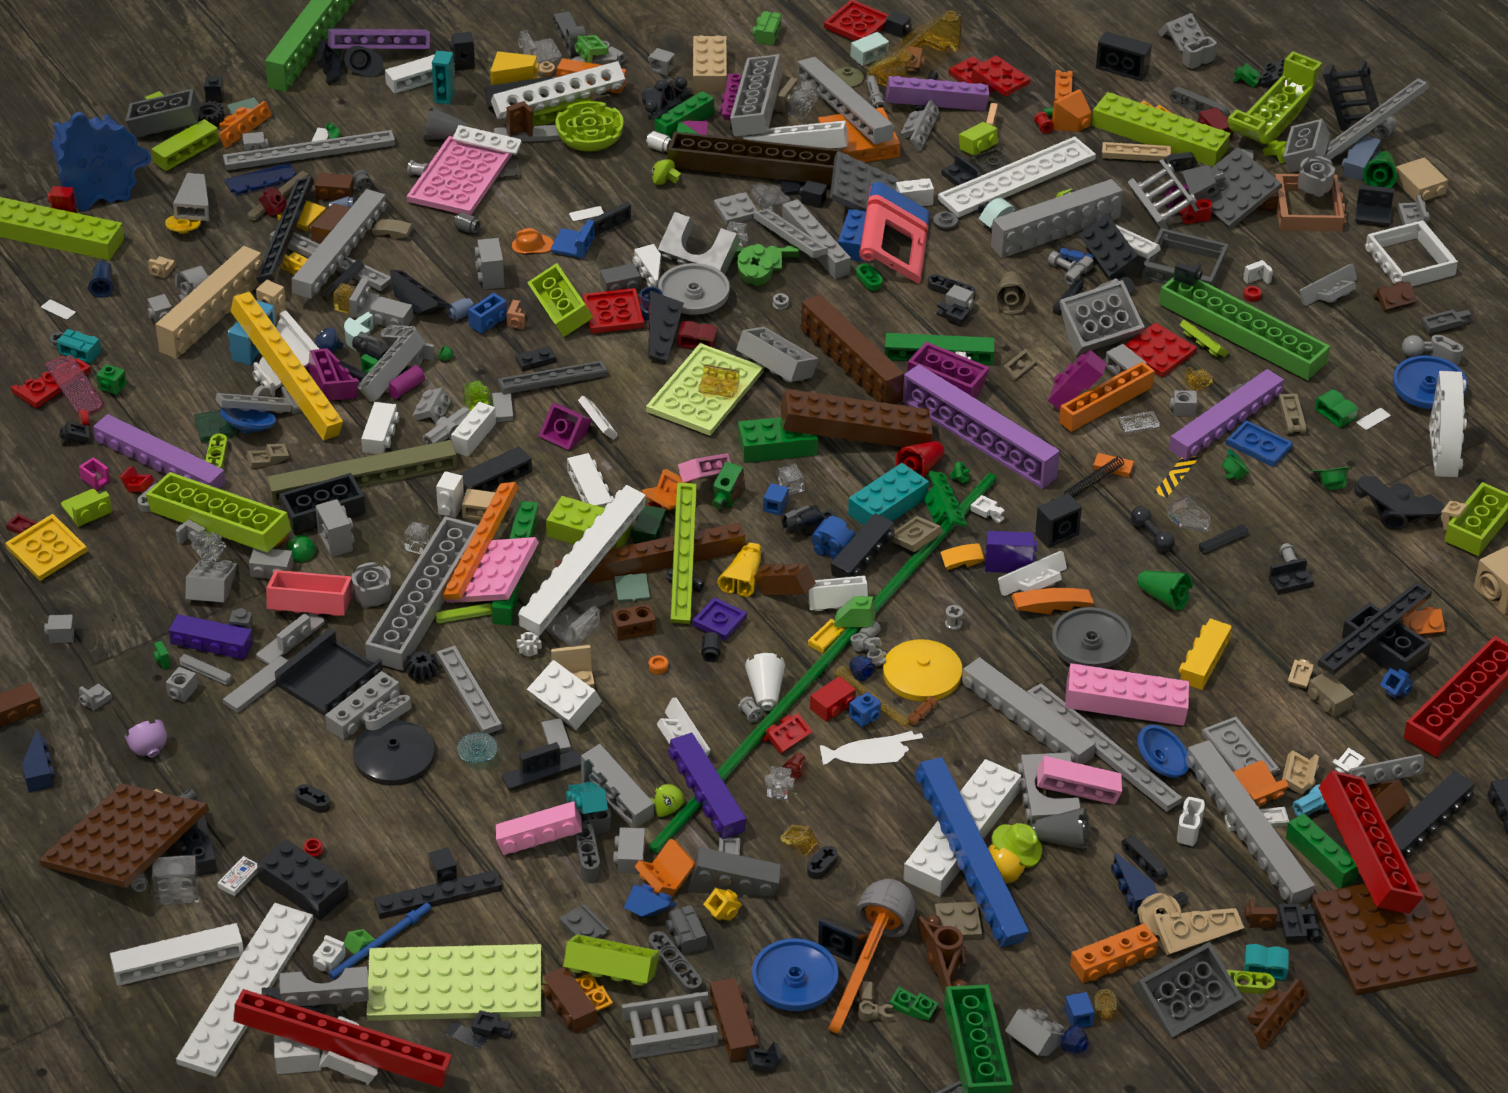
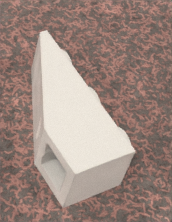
[632,244,661,288]

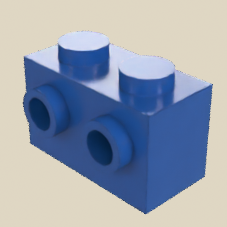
[468,293,507,334]

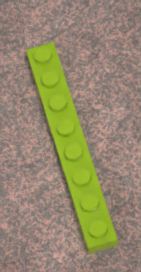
[670,482,696,624]

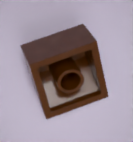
[1369,779,1411,823]

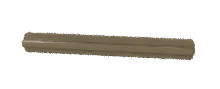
[247,171,308,221]

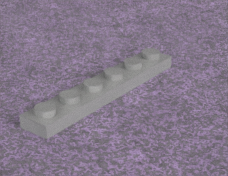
[754,209,828,258]
[437,646,502,735]

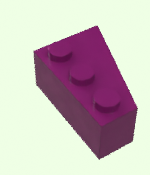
[308,348,359,401]

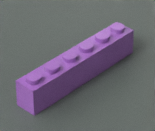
[328,29,430,49]
[886,76,989,111]

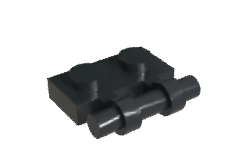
[1278,903,1322,942]

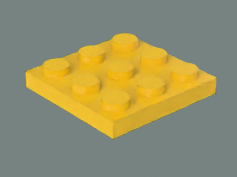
[5,514,88,581]

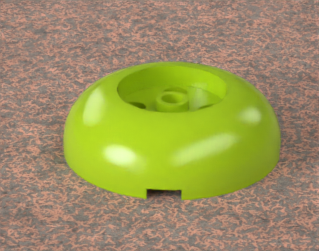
[556,101,624,152]

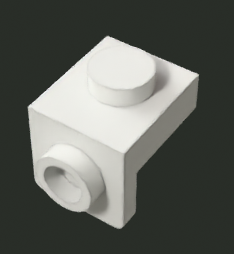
[1243,260,1273,284]
[1332,748,1366,774]

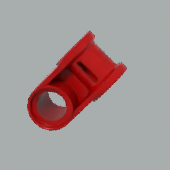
[1179,199,1212,224]

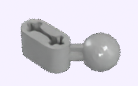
[1402,335,1463,366]

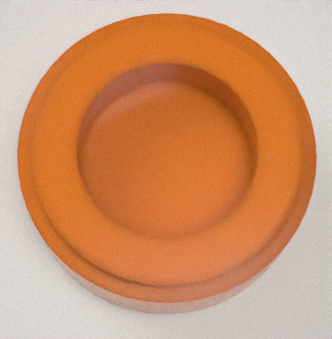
[649,655,668,674]

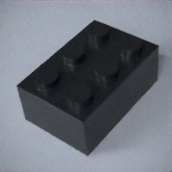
[1096,31,1152,82]

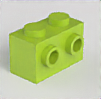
[959,122,998,155]

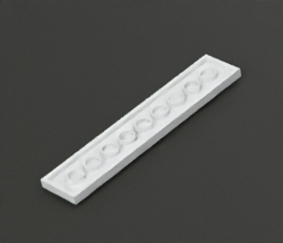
[938,137,1096,217]
[176,903,313,1077]

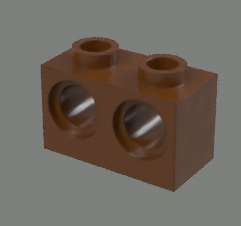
[612,604,656,641]

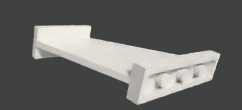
[253,311,319,397]

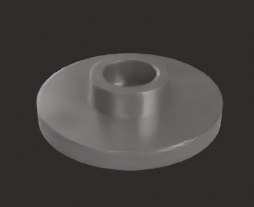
[934,211,958,229]

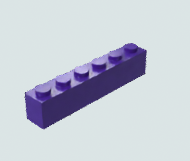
[668,732,746,839]

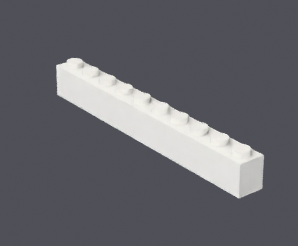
[518,485,646,636]

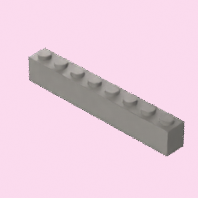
[962,657,1096,765]

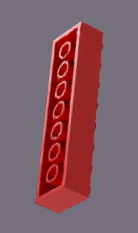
[1403,636,1508,757]
[1318,770,1423,914]

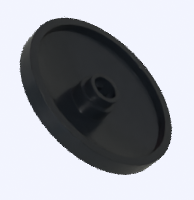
[353,721,435,786]

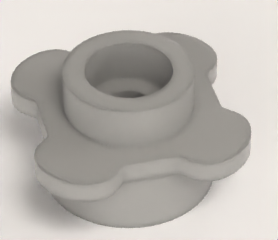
[867,649,887,666]

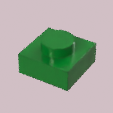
[153,641,170,670]

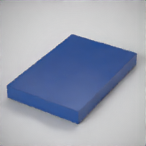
[1226,420,1293,467]

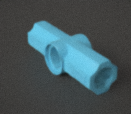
[1292,784,1329,816]

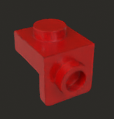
[120,466,155,493]

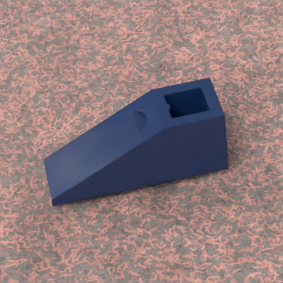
[22,730,55,792]
[1111,854,1158,914]

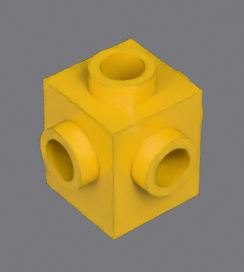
[703,888,742,921]

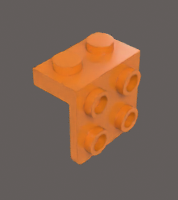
[641,469,697,510]
[1233,761,1289,807]
[635,839,696,896]

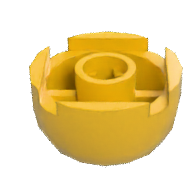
[988,845,1025,884]

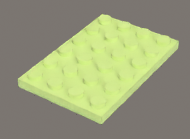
[646,343,764,436]

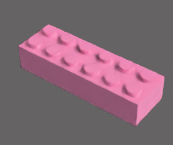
[1065,663,1189,726]

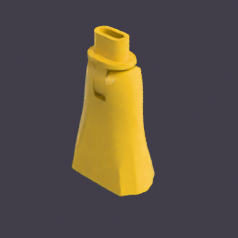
[717,542,761,597]

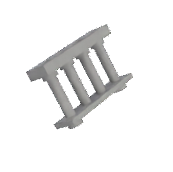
[1128,159,1198,230]
[622,992,718,1059]

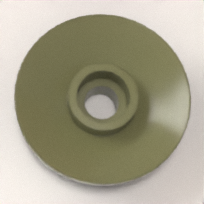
[833,67,864,88]

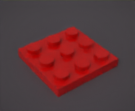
[824,0,889,41]
[583,288,644,334]
[1124,322,1197,378]

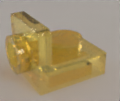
[1185,367,1214,391]
[780,824,817,855]

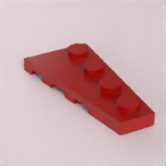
[11,359,91,408]

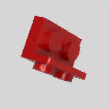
[763,713,813,754]

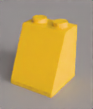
[490,52,540,85]

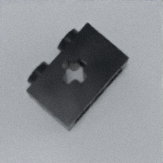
[449,32,475,71]

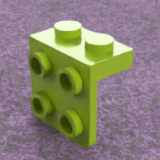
[61,489,112,527]

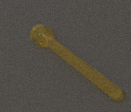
[834,665,909,726]

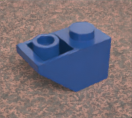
[624,883,677,918]

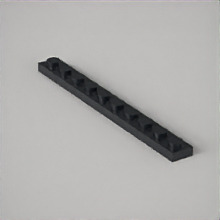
[256,176,314,284]

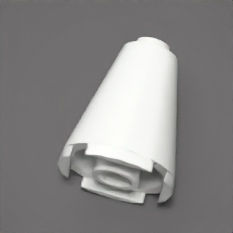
[745,653,785,711]

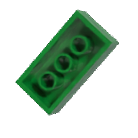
[738,417,818,463]

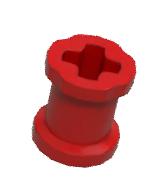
[1034,112,1054,134]

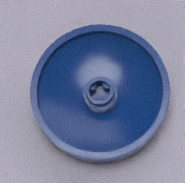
[1393,356,1467,409]
[752,939,838,1011]

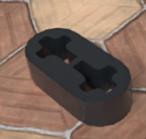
[1164,152,1197,171]
[295,784,330,813]
[807,846,838,879]

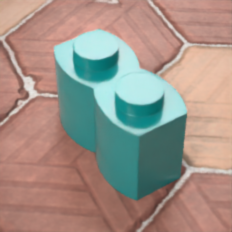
[1244,944,1289,981]

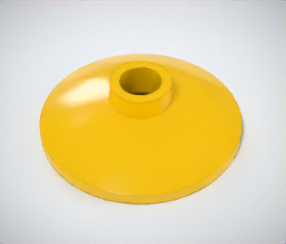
[165,216,201,234]

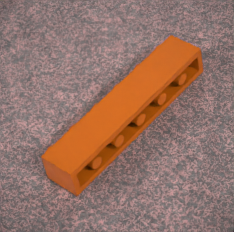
[1059,362,1155,432]

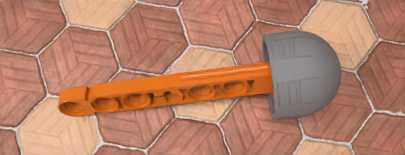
[828,879,915,1035]

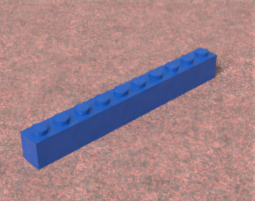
[915,757,1029,948]

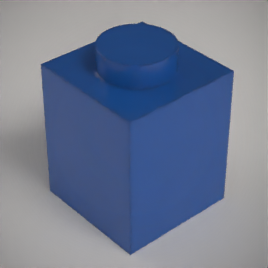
[763,483,789,516]
[1064,992,1095,1030]

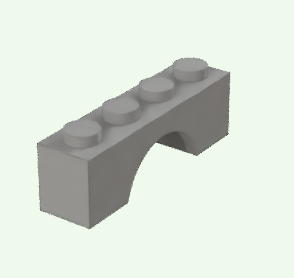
[279,967,369,1006]

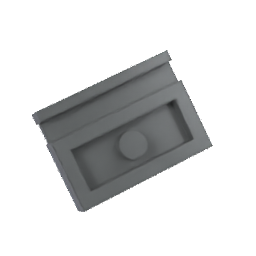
[559,903,609,939]

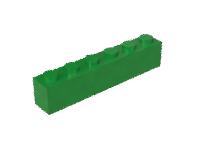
[885,333,994,366]

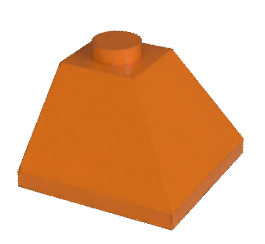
[1052,89,1092,132]

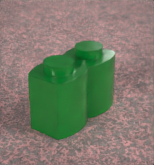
[1315,389,1358,428]

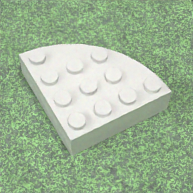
[1429,371,1467,477]

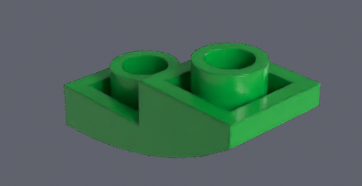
[889,987,938,1020]

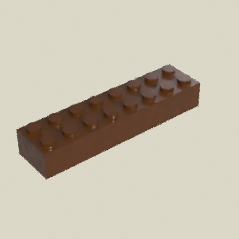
[800,294,904,404]
[780,389,932,447]

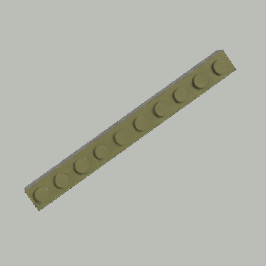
[267,440,457,505]

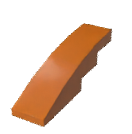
[1011,588,1094,615]

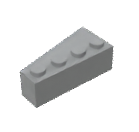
[581,744,654,828]

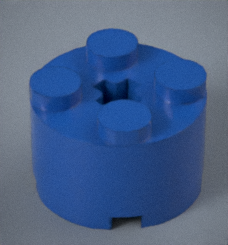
[811,516,855,560]

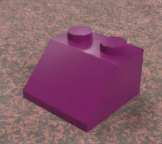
[538,402,592,450]

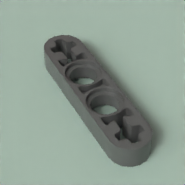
[1169,87,1230,118]
[649,931,702,994]

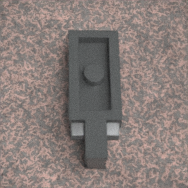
[1421,309,1471,334]

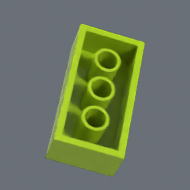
[527,263,594,337]
[1444,482,1508,556]
[546,496,632,549]
[563,934,659,985]

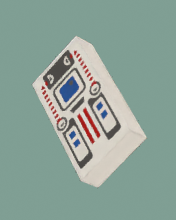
[217,856,258,896]

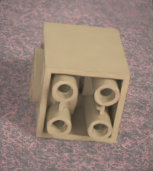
[1474,546,1508,615]

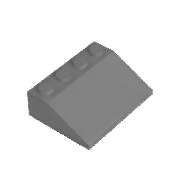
[1059,280,1145,356]

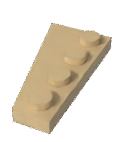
[1151,908,1244,955]

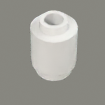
[646,131,671,152]

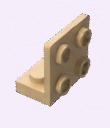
[551,645,594,689]

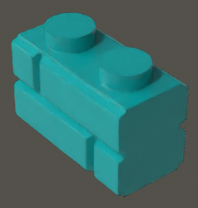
[57,329,101,364]

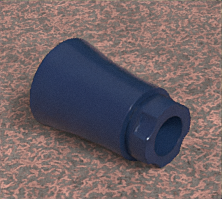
[88,260,113,298]

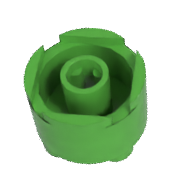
[738,244,773,286]

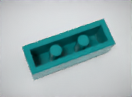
[432,51,455,105]
[566,782,608,814]

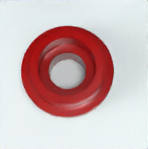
[303,838,324,858]

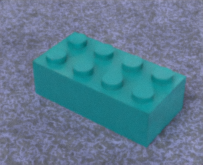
[848,463,929,525]

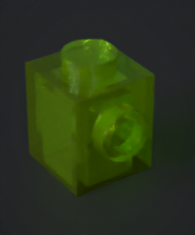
[463,380,490,411]

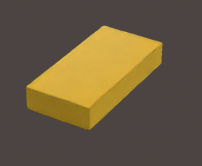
[808,619,847,654]

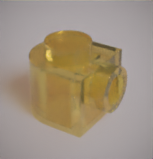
[1095,989,1117,1018]

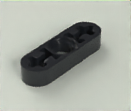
[927,274,976,300]
[1121,835,1168,883]

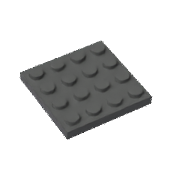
[1188,147,1282,229]
[830,151,899,212]

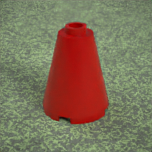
[895,441,945,478]

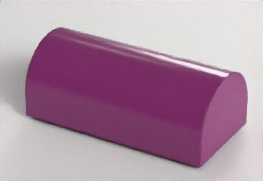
[389,365,425,399]

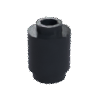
[701,632,721,662]

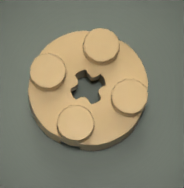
[1138,893,1181,936]

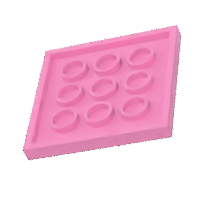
[446,537,539,603]

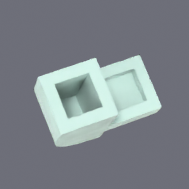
[979,198,1015,228]
[344,312,374,351]

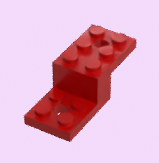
[948,55,1031,96]

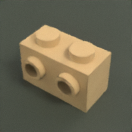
[256,280,287,324]

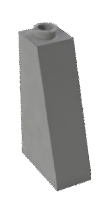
[173,173,209,221]

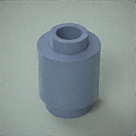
[447,298,474,321]

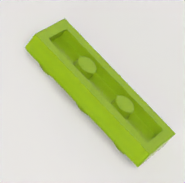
[1180,319,1229,357]

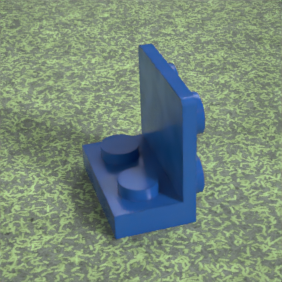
[551,220,595,258]

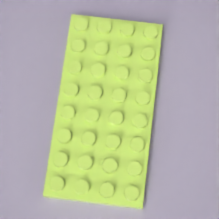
[367,944,541,1021]

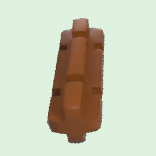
[908,696,937,726]

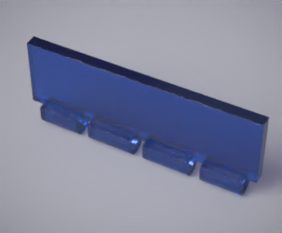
[224,163,296,195]

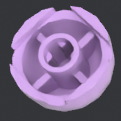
[125,720,167,758]

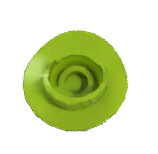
[992,823,1042,867]

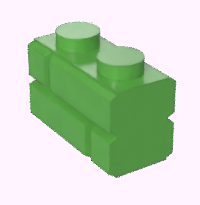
[752,11,782,46]

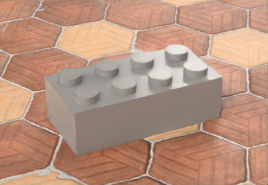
[736,327,819,383]

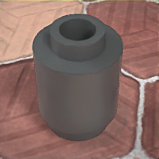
[454,212,481,234]

